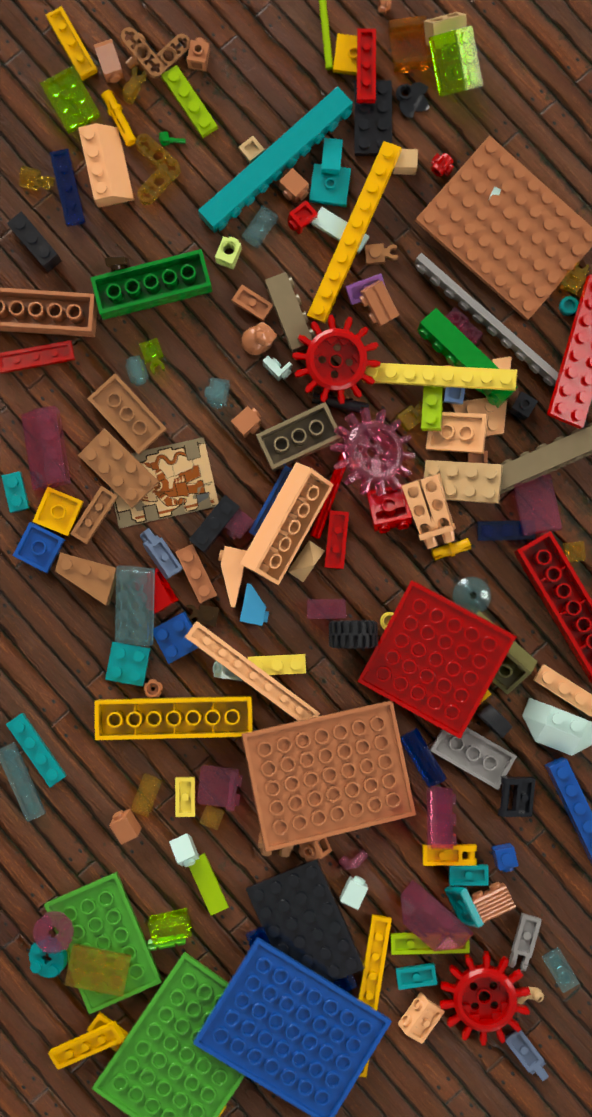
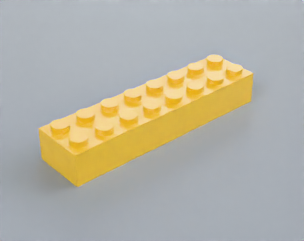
[95,696,253,740]

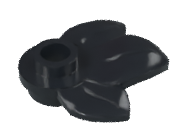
[396,82,430,118]

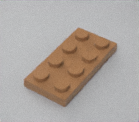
[87,373,167,455]
[78,428,159,509]

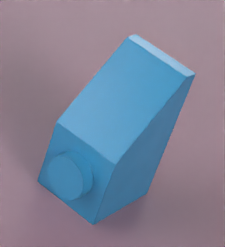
[240,583,269,626]

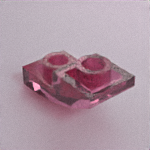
[445,307,483,345]

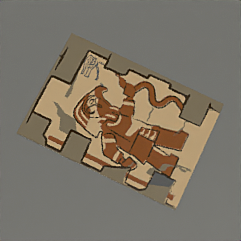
[110,437,218,528]

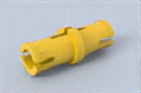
[431,538,471,561]

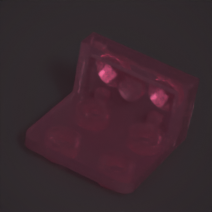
[197,765,243,811]

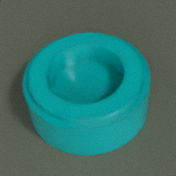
[559,296,579,316]

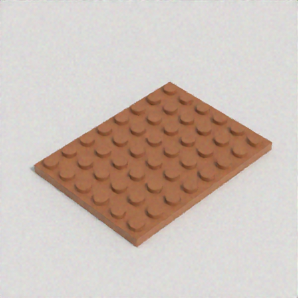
[415,135,592,321]
[241,700,416,852]

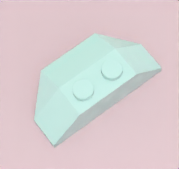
[522,698,592,756]

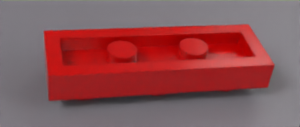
[324,510,349,569]

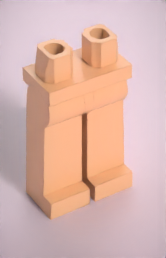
[402,473,456,549]

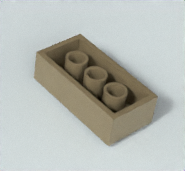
[256,402,342,472]

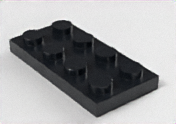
[354,80,392,156]

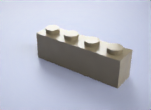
[265,272,315,354]

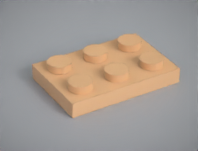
[426,412,488,454]

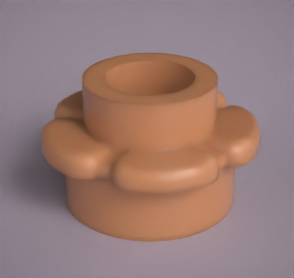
[378,0,391,15]
[144,679,163,698]

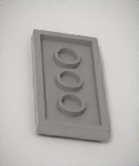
[430,728,517,790]

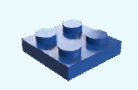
[12,522,66,573]
[151,612,198,664]

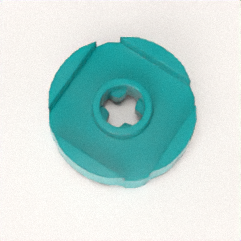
[29,936,68,978]

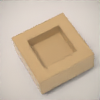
[238,136,265,164]

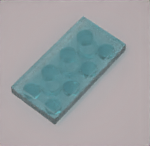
[115,565,155,646]

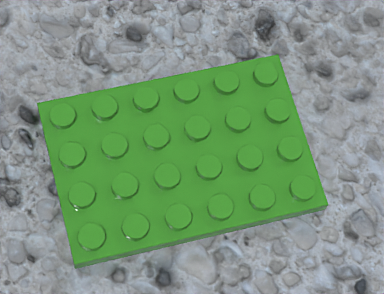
[44,872,162,1014]

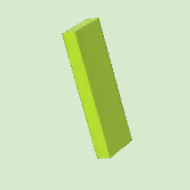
[189,853,229,916]

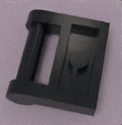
[498,776,536,817]

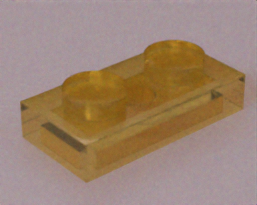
[131,773,163,817]

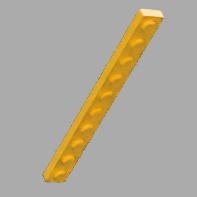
[307,141,402,324]

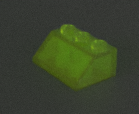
[429,26,483,97]

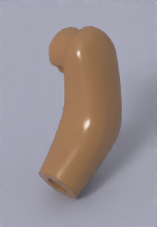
[125,33,145,70]

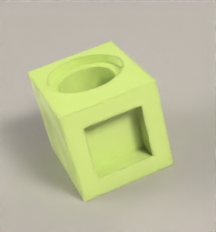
[215,236,242,270]

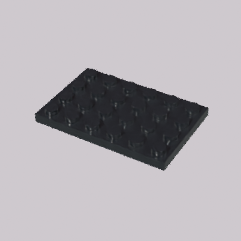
[246,859,365,982]

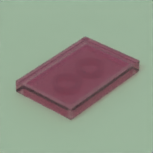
[514,474,562,535]

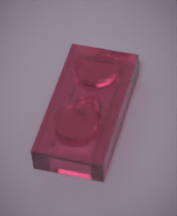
[307,599,346,619]

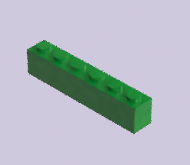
[418,308,518,408]

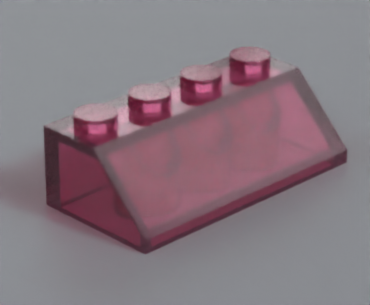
[21,406,71,490]

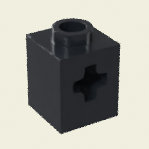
[508,392,538,421]

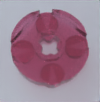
[33,911,74,954]

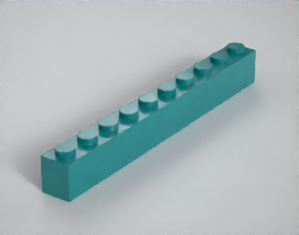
[198,86,353,233]

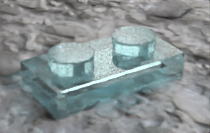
[242,206,278,248]
[542,947,580,993]

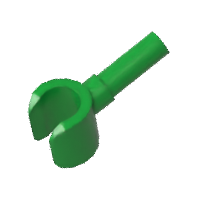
[159,131,186,146]

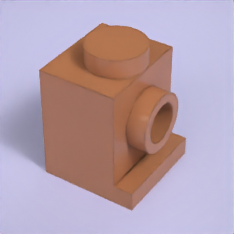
[187,38,210,71]
[299,837,332,862]

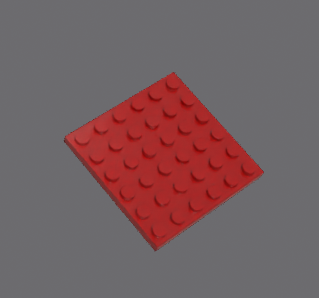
[357,580,517,739]

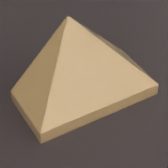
[288,540,325,582]

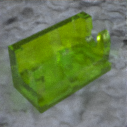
[148,908,192,945]

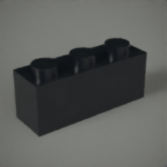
[7,211,62,273]
[189,495,241,553]

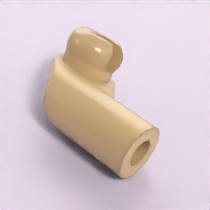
[517,987,544,1004]

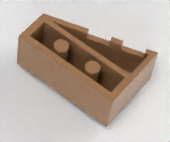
[55,553,120,606]

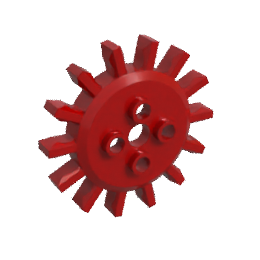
[292,315,381,405]
[439,951,531,1046]

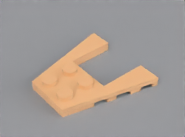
[444,357,512,437]

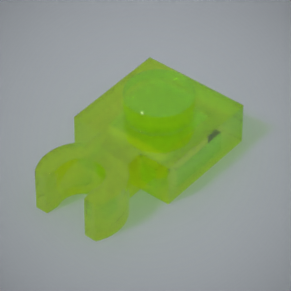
[139,338,165,374]

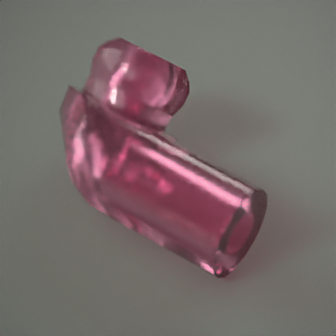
[339,849,368,870]

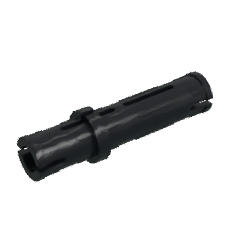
[312,391,370,415]

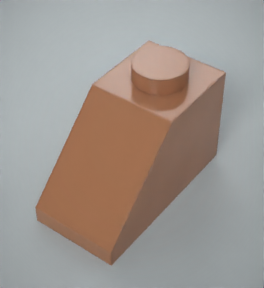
[94,39,124,83]

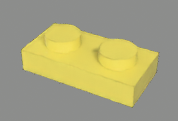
[175,777,196,817]

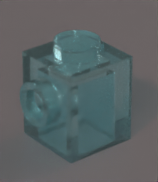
[204,377,231,408]

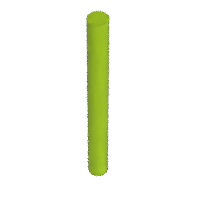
[319,0,333,70]

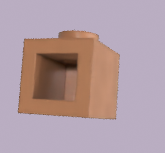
[279,168,309,204]
[231,406,261,438]
[109,809,142,845]

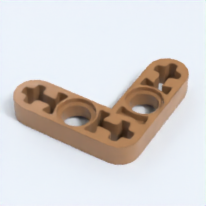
[120,27,190,78]

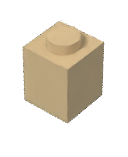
[393,149,418,175]

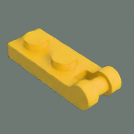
[422,844,477,866]

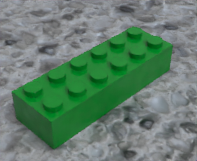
[90,249,213,320]

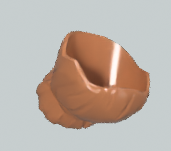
[241,322,277,355]

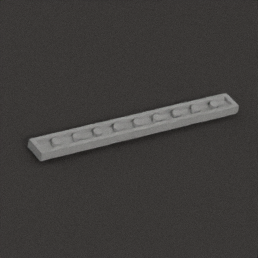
[414,253,559,387]

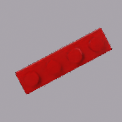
[356,28,376,103]
[0,340,75,374]

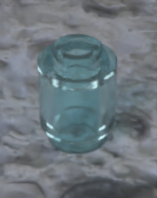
[125,356,149,386]

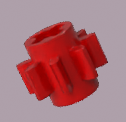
[431,153,454,177]

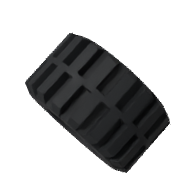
[329,620,378,648]

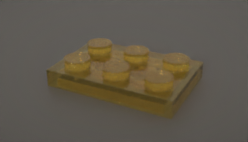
[64,944,132,997]

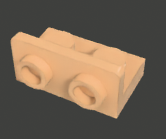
[398,992,445,1044]

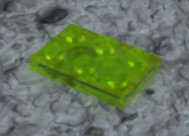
[40,66,101,134]

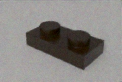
[105,256,129,271]

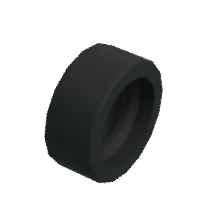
[475,701,513,738]

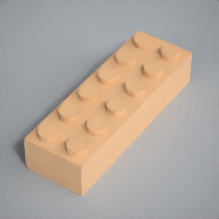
[240,462,334,585]

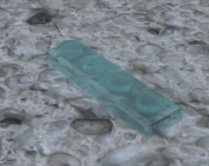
[0,742,46,822]

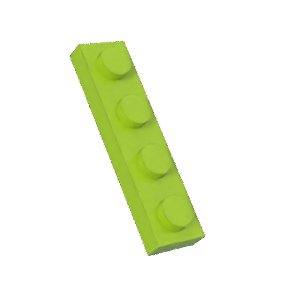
[161,65,218,139]
[390,931,470,955]

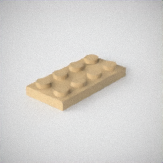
[424,460,503,504]

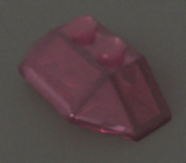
[400,880,474,951]

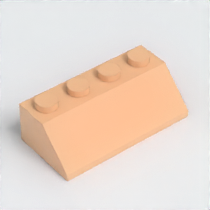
[78,123,134,208]

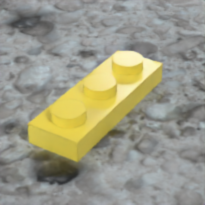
[248,654,306,675]

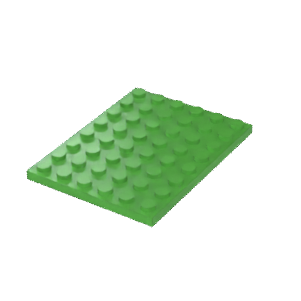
[92,951,245,1117]

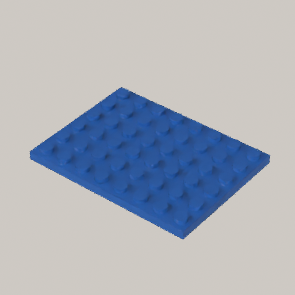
[193,937,392,1117]

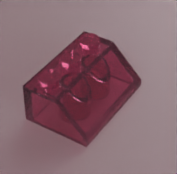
[427,786,456,850]

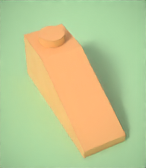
[218,546,247,608]

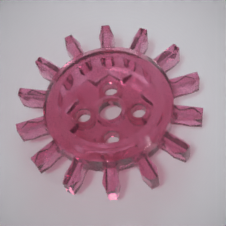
[330,407,415,496]

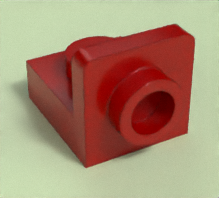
[287,200,318,235]

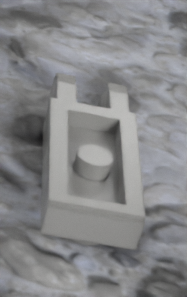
[508,913,542,971]

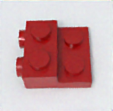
[366,484,412,533]

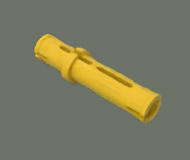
[101,90,137,146]

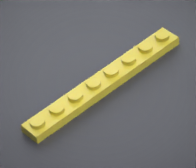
[362,363,518,391]

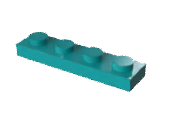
[6,713,67,788]

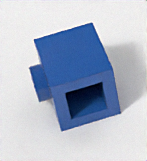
[491,843,518,872]

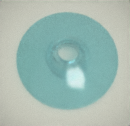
[453,577,491,614]

